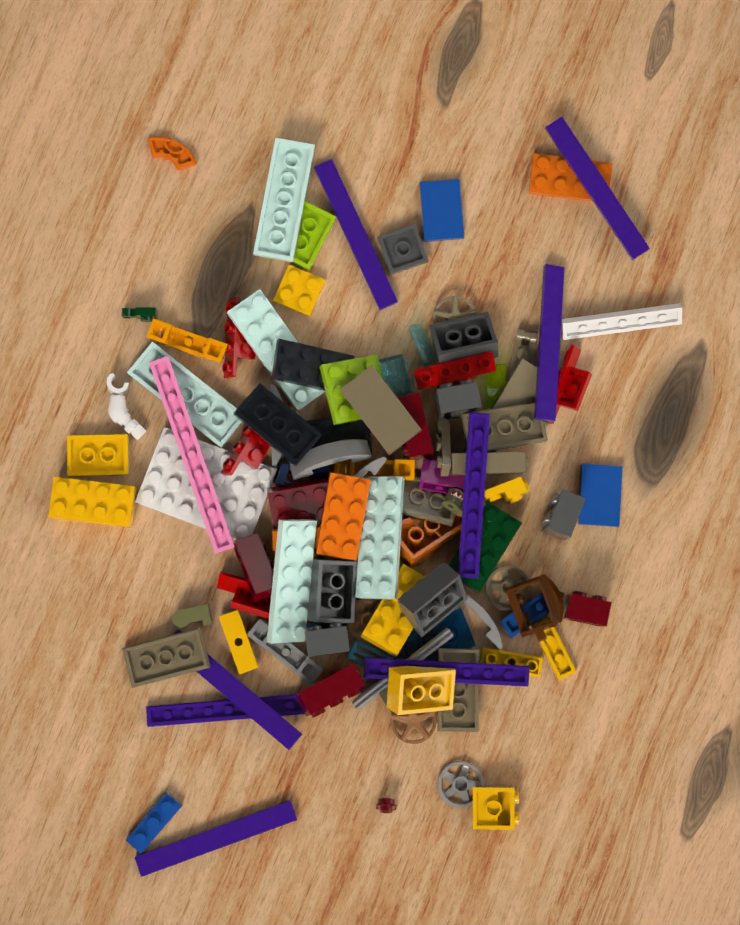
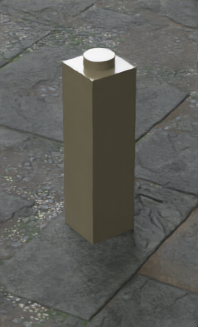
[450,452,529,475]

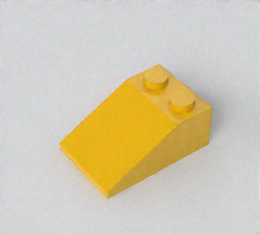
[386,666,456,715]

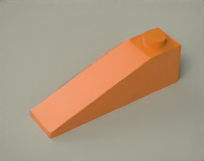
[400,514,462,569]

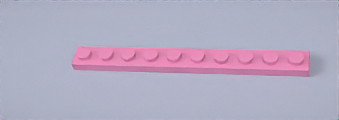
[149,356,235,554]

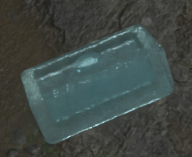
[409,324,437,366]

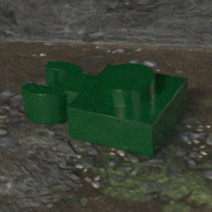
[122,307,158,322]

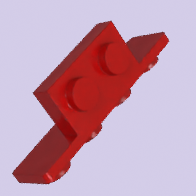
[222,297,255,379]
[547,344,592,424]
[414,352,497,390]
[221,425,270,476]
[217,571,271,619]

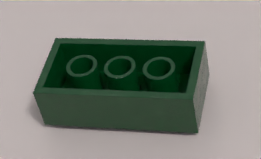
[448,501,522,593]

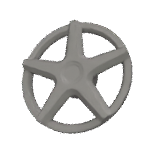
[438,761,484,808]

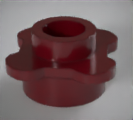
[376,798,397,814]

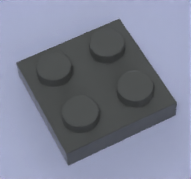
[377,224,428,275]

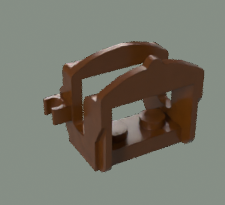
[504,574,564,642]

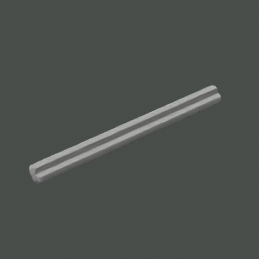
[352,628,453,710]

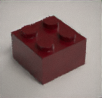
[563,591,612,627]

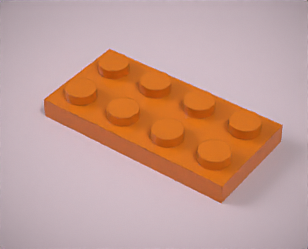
[528,153,613,202]
[316,472,371,561]

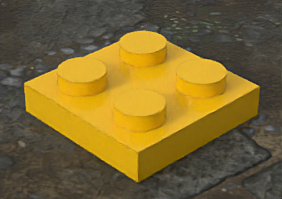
[273,265,326,317]

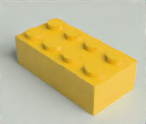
[48,477,138,528]
[360,564,425,658]

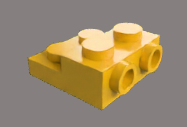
[484,477,530,504]
[473,786,519,830]

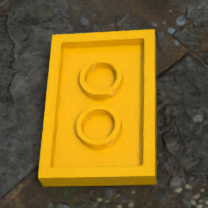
[67,434,129,477]

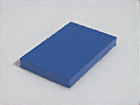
[420,179,464,242]
[578,464,623,527]

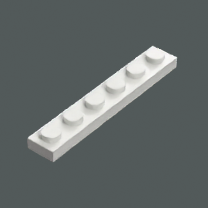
[561,303,682,340]

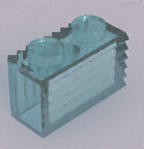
[379,354,415,398]

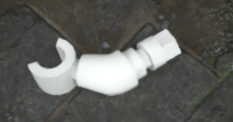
[107,373,146,441]

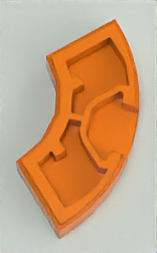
[147,137,197,171]

